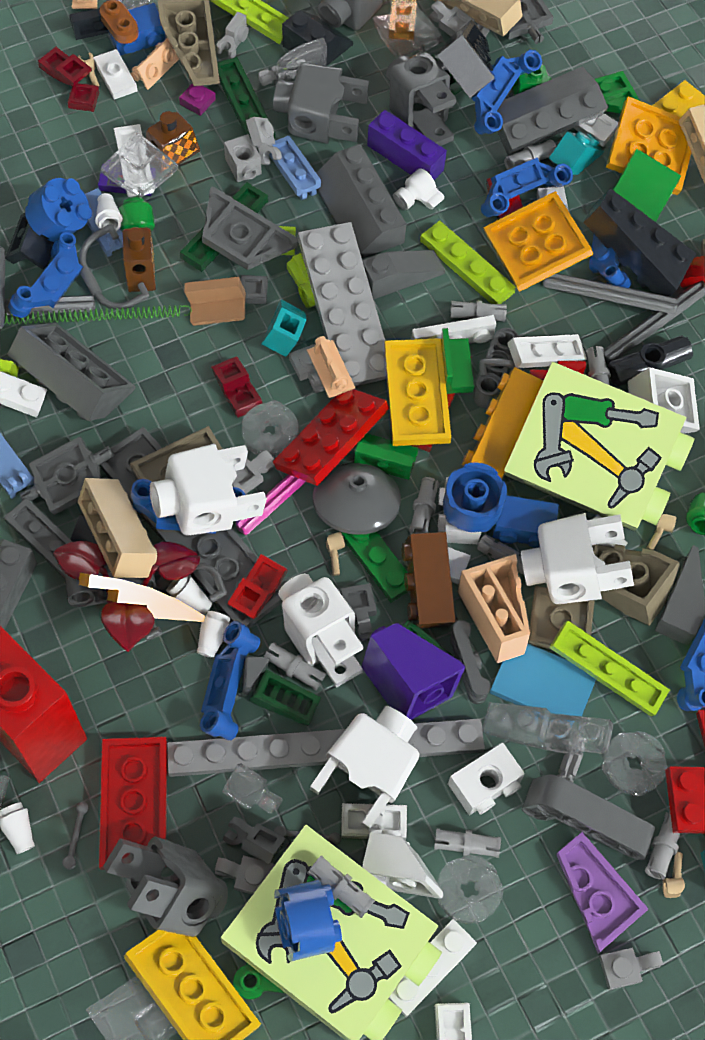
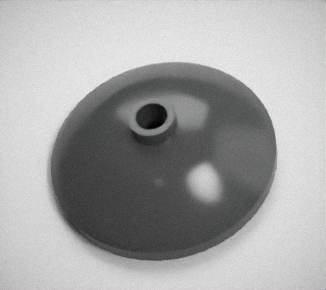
[313,463,401,535]

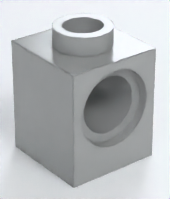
[224,134,262,182]

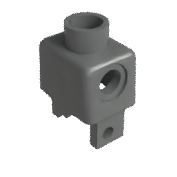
[317,0,382,30]
[386,53,456,146]
[273,63,369,144]
[103,837,228,937]

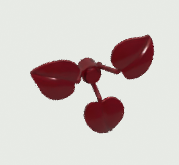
[53,541,200,652]

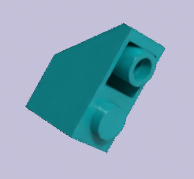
[549,131,604,175]
[262,300,307,357]

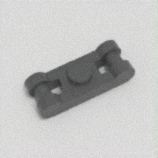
[450,621,490,704]

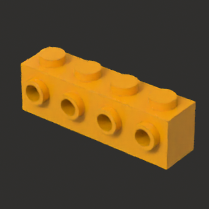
[462,367,543,479]

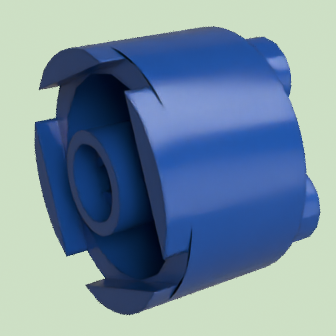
[25,178,92,242]
[443,462,507,532]
[274,880,342,962]

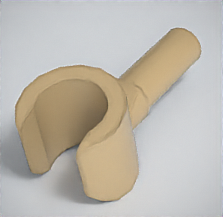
[78,52,100,86]
[646,514,677,550]
[326,532,345,576]
[663,852,685,898]

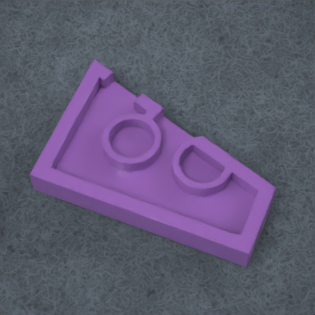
[556,832,648,953]

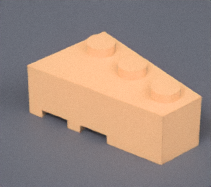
[458,554,530,663]

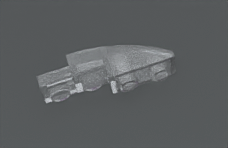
[482,702,614,755]

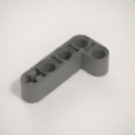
[522,774,655,860]

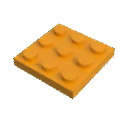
[606,96,692,195]
[483,191,593,292]

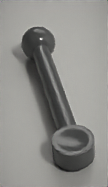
[62,802,89,870]
[274,826,341,845]

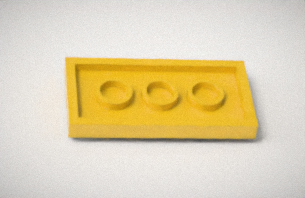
[384,338,451,446]
[124,930,261,1040]

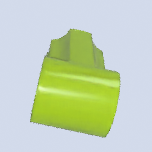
[287,253,316,308]

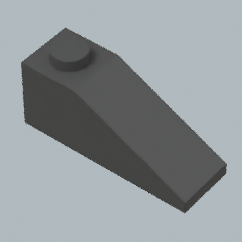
[362,250,445,300]
[655,545,705,646]

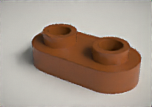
[100,0,139,44]

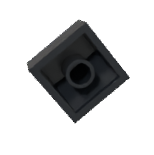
[282,10,353,66]

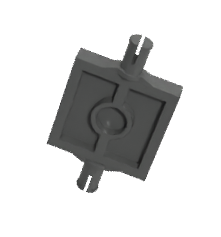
[505,0,554,44]
[19,436,114,515]

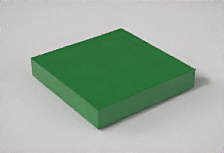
[612,149,681,222]

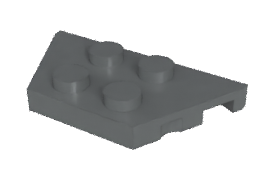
[202,186,299,270]

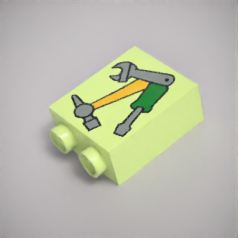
[504,362,695,531]
[221,825,442,1040]

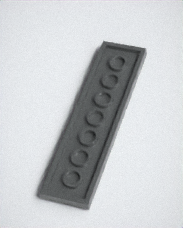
[99,426,283,628]

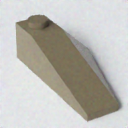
[158,0,220,86]
[592,544,679,626]

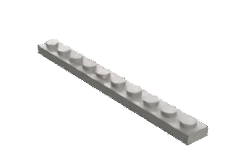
[167,719,485,777]

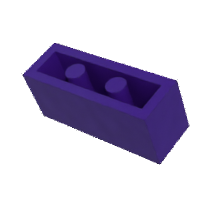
[367,110,447,180]

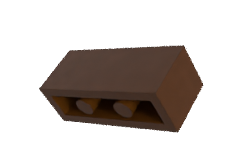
[401,532,455,628]

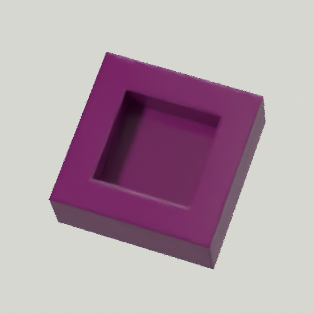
[179,84,216,116]

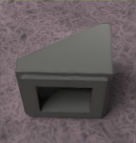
[242,657,270,695]

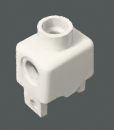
[150,444,267,535]
[521,513,634,604]
[278,573,363,688]
[310,706,419,830]

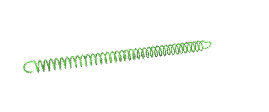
[4,305,192,325]

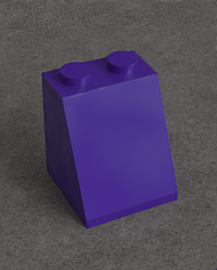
[361,623,465,720]

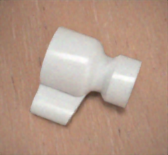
[393,168,444,210]

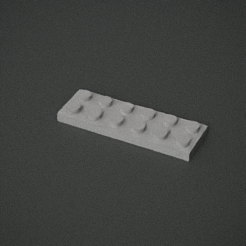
[297,222,387,386]

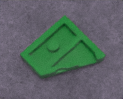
[595,71,640,113]

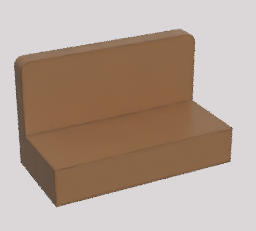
[184,277,246,326]

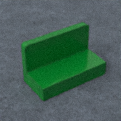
[441,328,474,394]
[354,433,418,480]

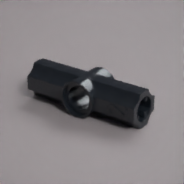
[607,335,694,386]

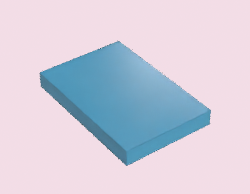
[490,643,596,730]

